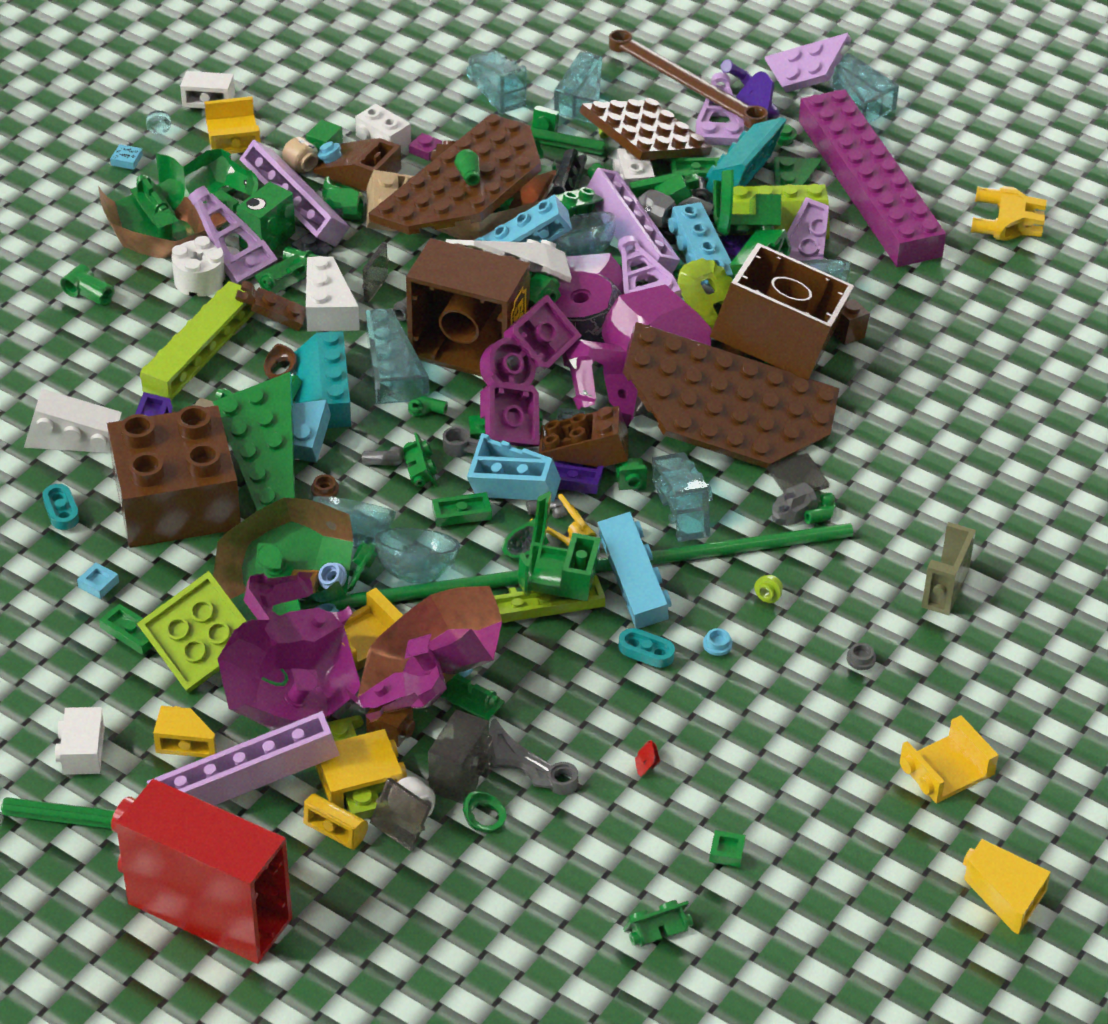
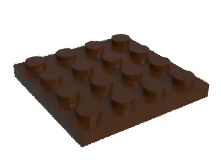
[579,98,712,160]

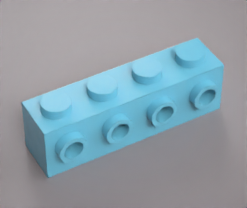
[476,194,572,243]
[668,202,734,286]
[598,512,672,629]

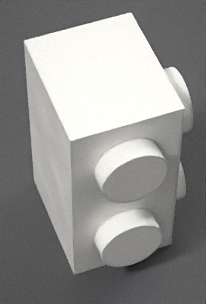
[180,71,235,108]
[355,104,411,149]
[613,148,655,188]
[55,707,105,775]

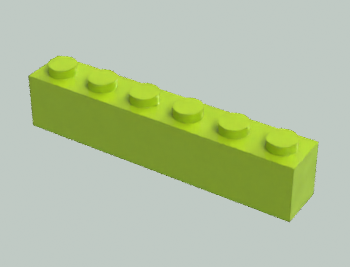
[140,281,255,400]

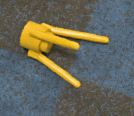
[530,494,597,547]

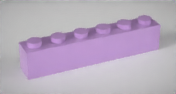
[239,140,350,247]
[587,168,680,283]
[147,711,340,806]

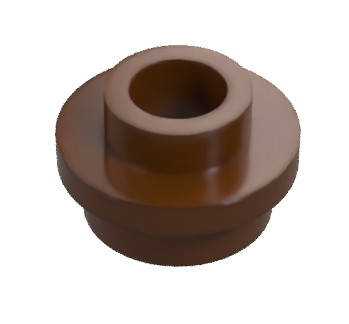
[311,474,339,500]

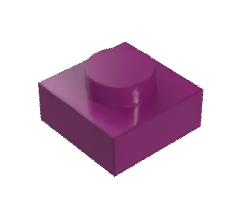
[409,133,442,161]

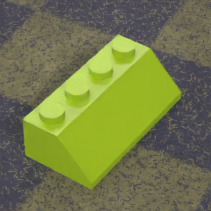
[728,184,830,239]

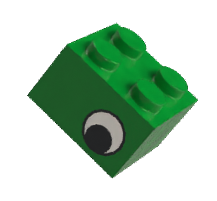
[237,181,296,251]

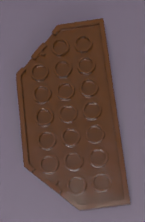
[368,114,542,235]
[623,322,840,468]

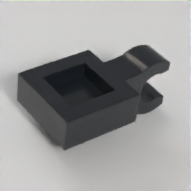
[291,233,333,257]

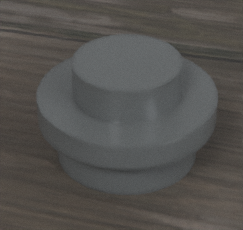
[846,643,876,670]

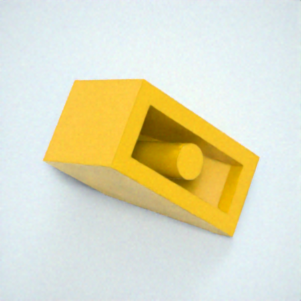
[153,706,217,758]

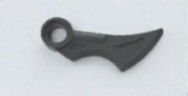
[488,719,579,795]

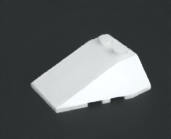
[445,239,572,283]

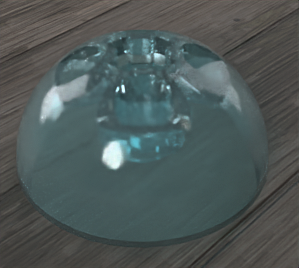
[552,211,616,257]
[312,496,396,547]
[375,528,460,584]

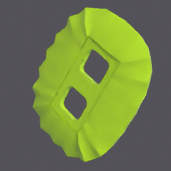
[677,258,733,340]

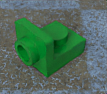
[615,458,647,490]

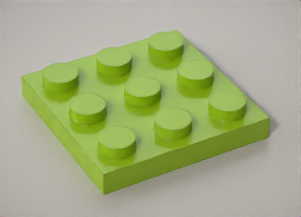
[137,571,247,694]

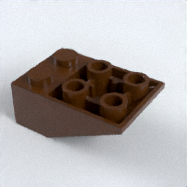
[313,138,401,192]
[539,406,629,467]

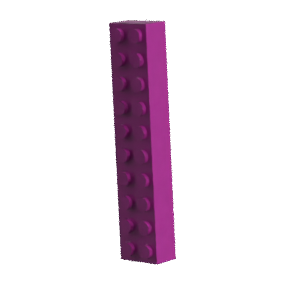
[799,89,946,267]

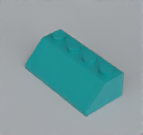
[705,117,787,193]
[293,331,351,428]

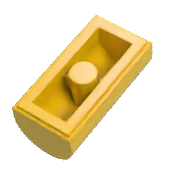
[303,793,368,850]

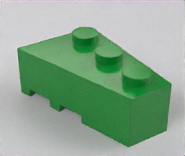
[729,229,792,278]

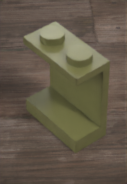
[921,522,976,616]

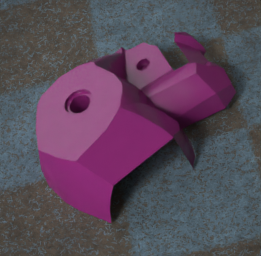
[218,571,360,730]

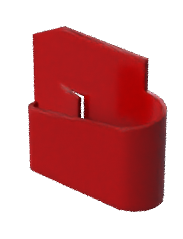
[635,740,660,777]

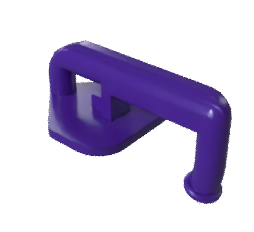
[721,59,780,119]

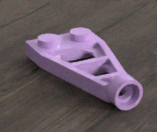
[695,72,744,146]
[188,186,278,284]
[618,235,683,298]

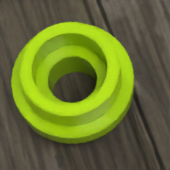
[754,575,783,603]

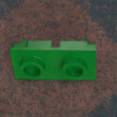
[130,174,176,225]
[556,187,603,217]
[254,254,307,294]
[403,432,438,487]
[440,673,505,721]
[623,900,693,947]

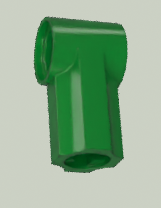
[60,264,115,306]

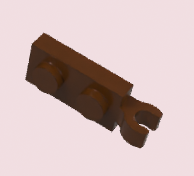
[235,281,306,331]

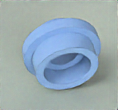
[318,563,347,589]

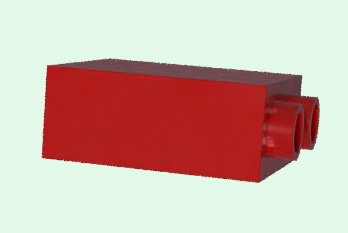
[111,778,292,964]

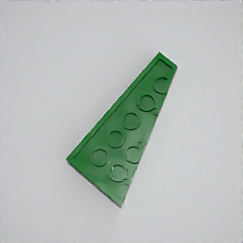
[213,372,295,511]

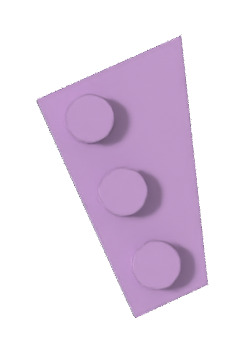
[787,197,829,271]

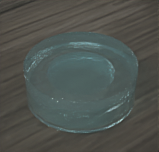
[146,110,171,134]

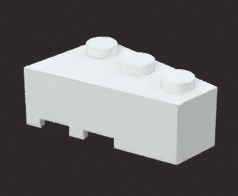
[306,256,360,331]
[24,388,122,453]

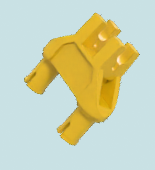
[971,186,1047,241]

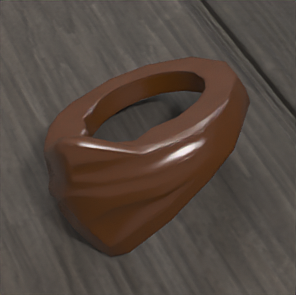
[264,344,298,379]

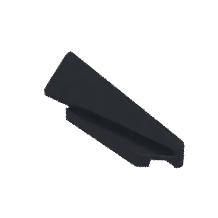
[545,148,587,199]

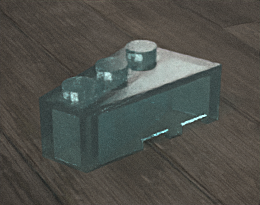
[829,53,899,123]

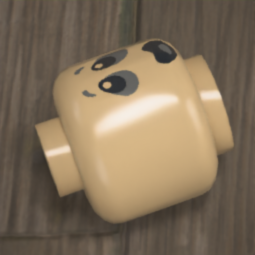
[282,137,318,173]

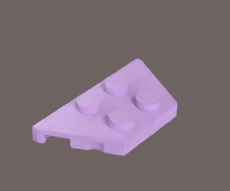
[765,33,851,92]

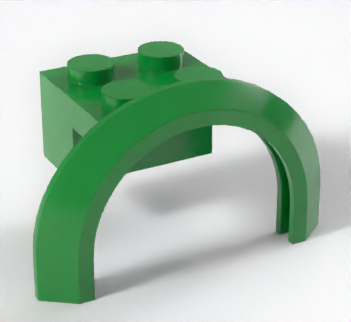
[713,170,781,237]
[518,491,601,601]

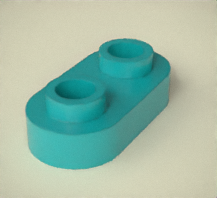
[42,484,79,530]
[618,628,675,668]

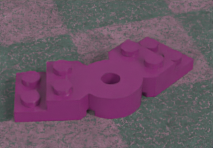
[480,295,582,447]

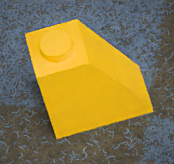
[963,839,1051,934]

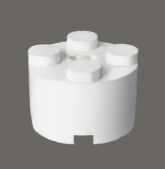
[172,236,225,296]

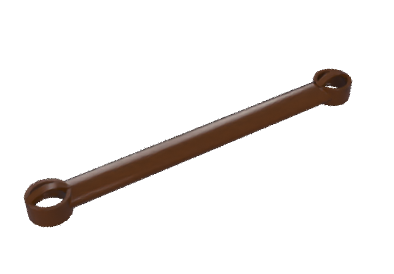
[609,30,768,128]

